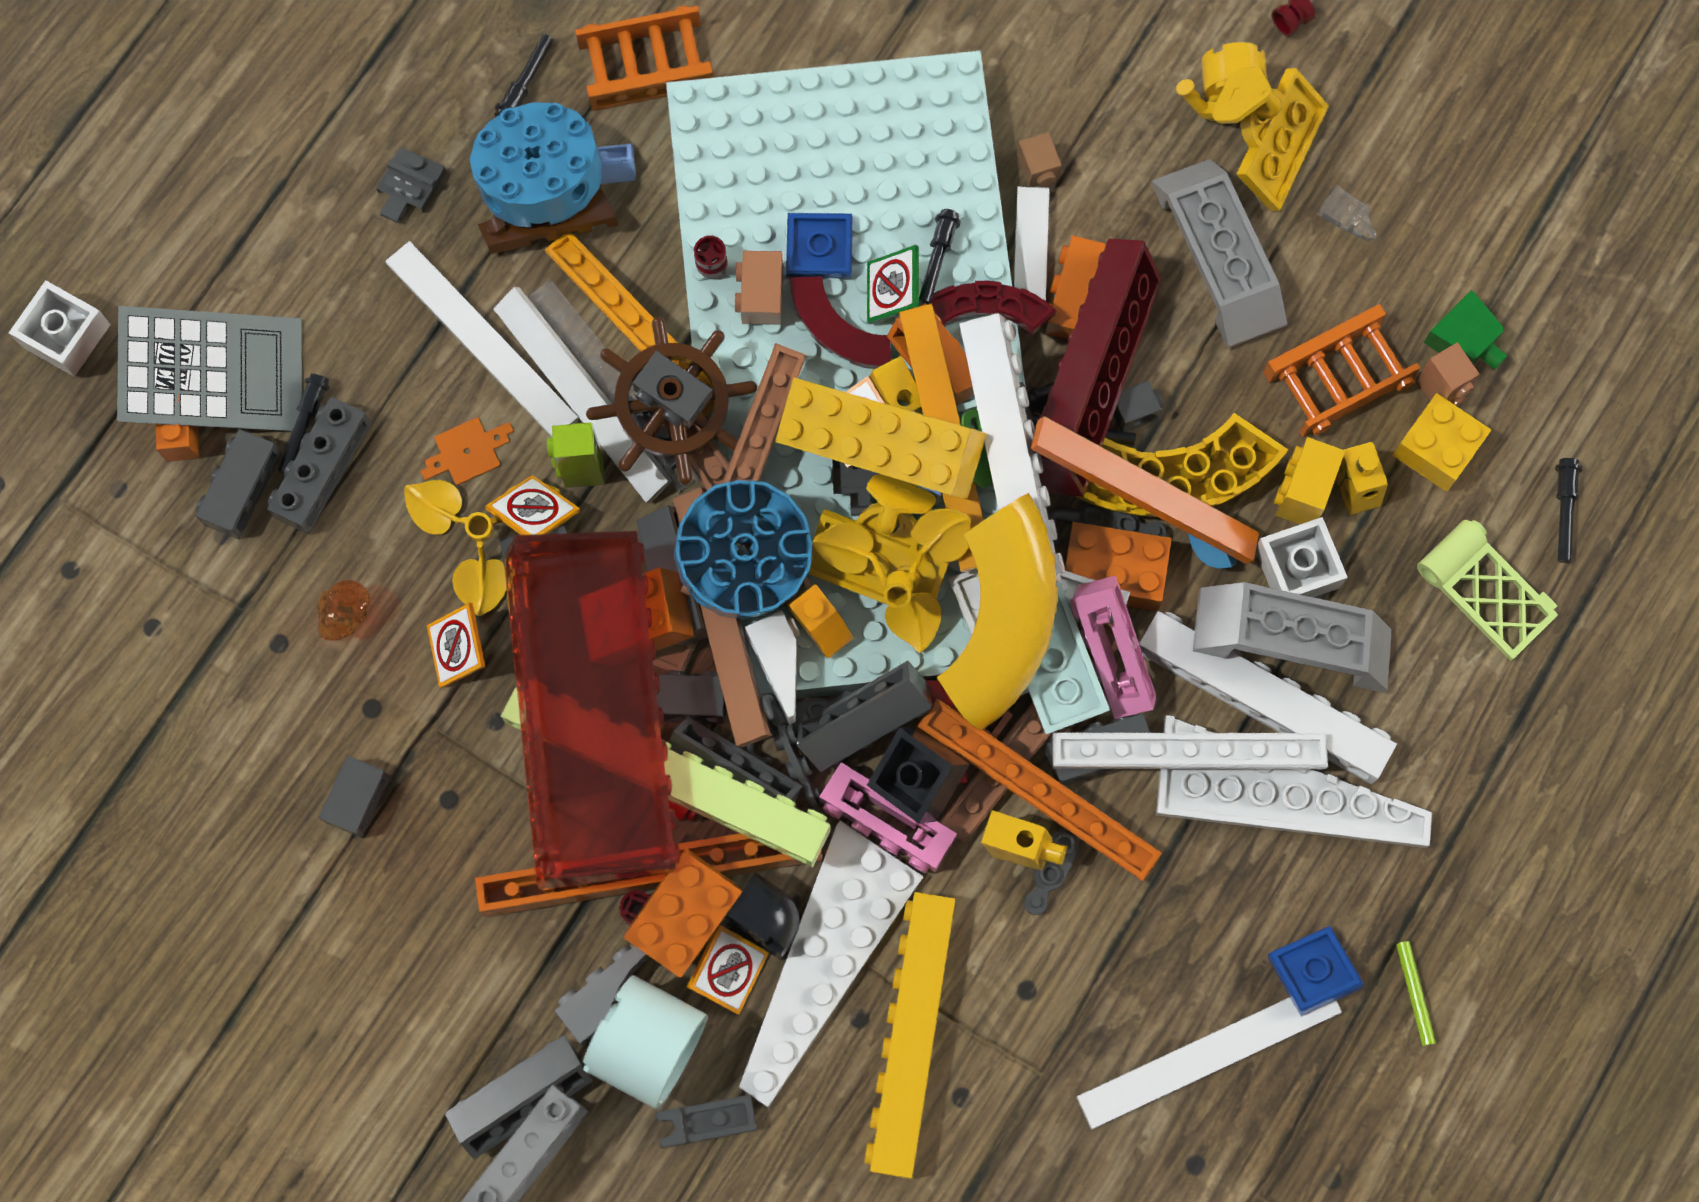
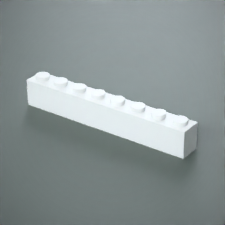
[959,313,1065,583]
[1139,611,1397,785]

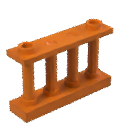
[575,6,713,111]
[1263,304,1420,437]

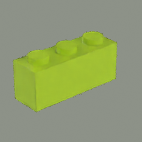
[547,422,605,488]

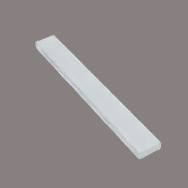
[385,241,579,437]
[494,287,673,503]
[1052,733,1328,769]
[1076,998,1342,1129]

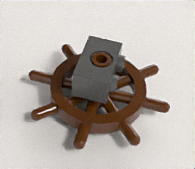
[586,317,757,485]

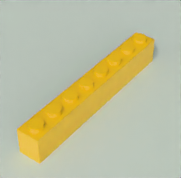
[864,892,955,1179]

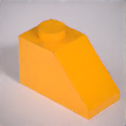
[786,584,854,659]

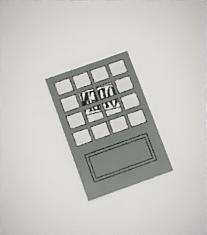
[117,306,302,431]

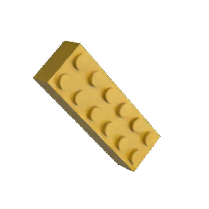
[775,377,987,499]

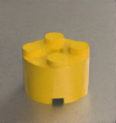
[1201,42,1267,102]

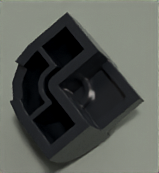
[725,873,799,960]

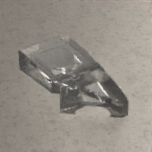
[1317,185,1377,242]

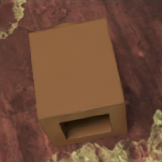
[1017,132,1062,187]

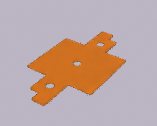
[420,417,514,485]

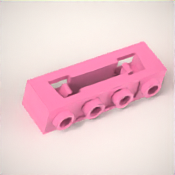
[1070,576,1156,719]
[819,763,957,873]

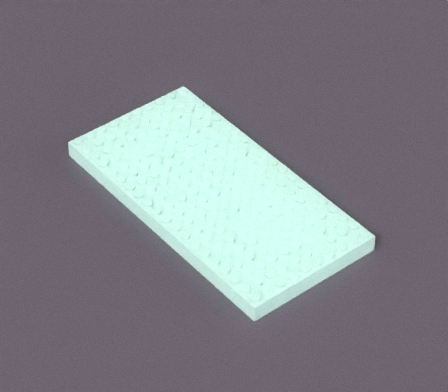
[666,51,1026,701]

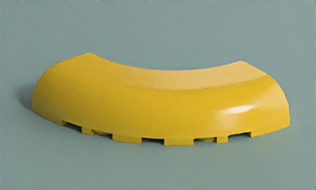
[1074,413,1288,517]
[937,493,1058,729]

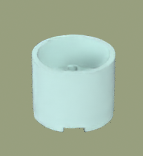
[583,975,708,1110]

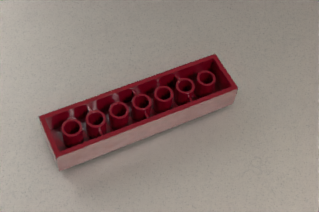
[1034,238,1162,497]

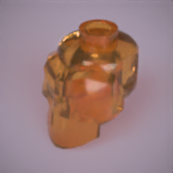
[317,580,370,641]

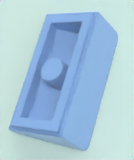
[598,144,636,184]

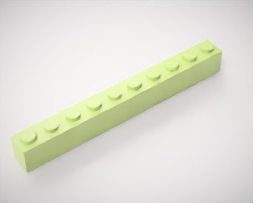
[501,680,830,867]

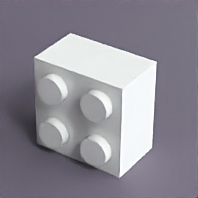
[9,280,111,377]
[1256,517,1348,597]

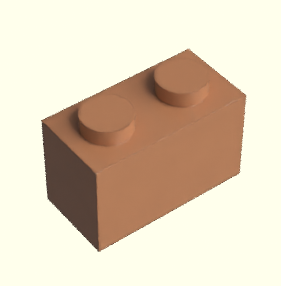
[735,251,783,325]
[1416,342,1480,407]

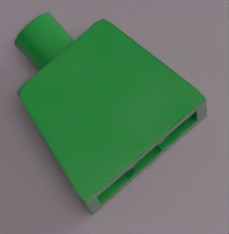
[1424,290,1507,370]

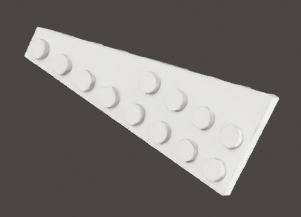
[1156,715,1432,848]
[739,821,923,1107]

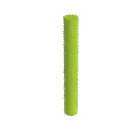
[1396,941,1436,1046]

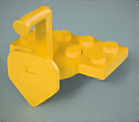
[1176,67,1329,211]
[808,474,950,605]

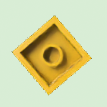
[1392,393,1491,492]
[1273,437,1345,525]

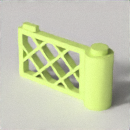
[1417,520,1558,661]

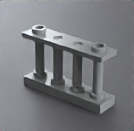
[462,1085,589,1202]

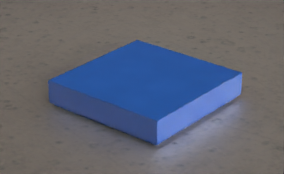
[786,213,852,278]
[1268,926,1364,1016]

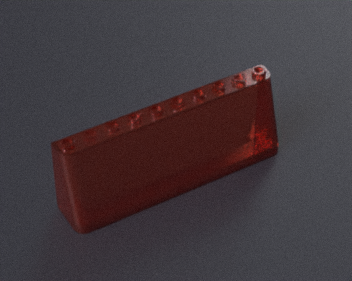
[504,531,680,889]

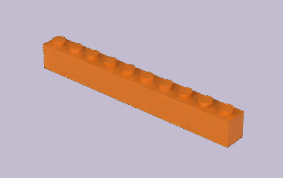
[475,833,823,917]

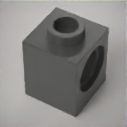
[1113,381,1163,432]

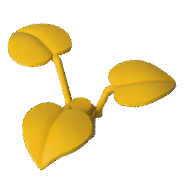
[404,480,560,616]
[812,508,971,653]

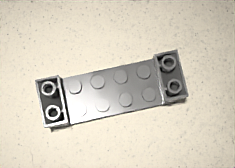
[1151,159,1287,349]
[1193,582,1392,693]

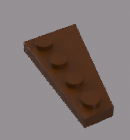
[478,187,619,254]

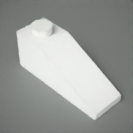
[745,610,800,725]

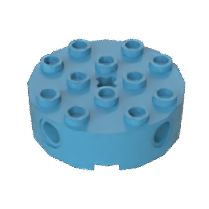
[470,102,602,227]
[674,480,812,619]

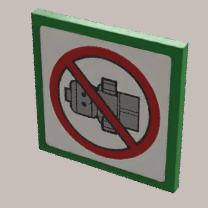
[867,245,919,324]

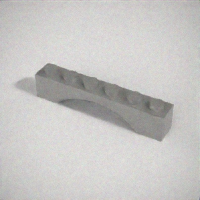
[555,915,734,1046]

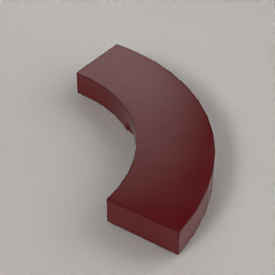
[790,276,891,369]
[919,281,1056,335]

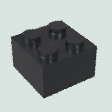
[867,727,970,824]

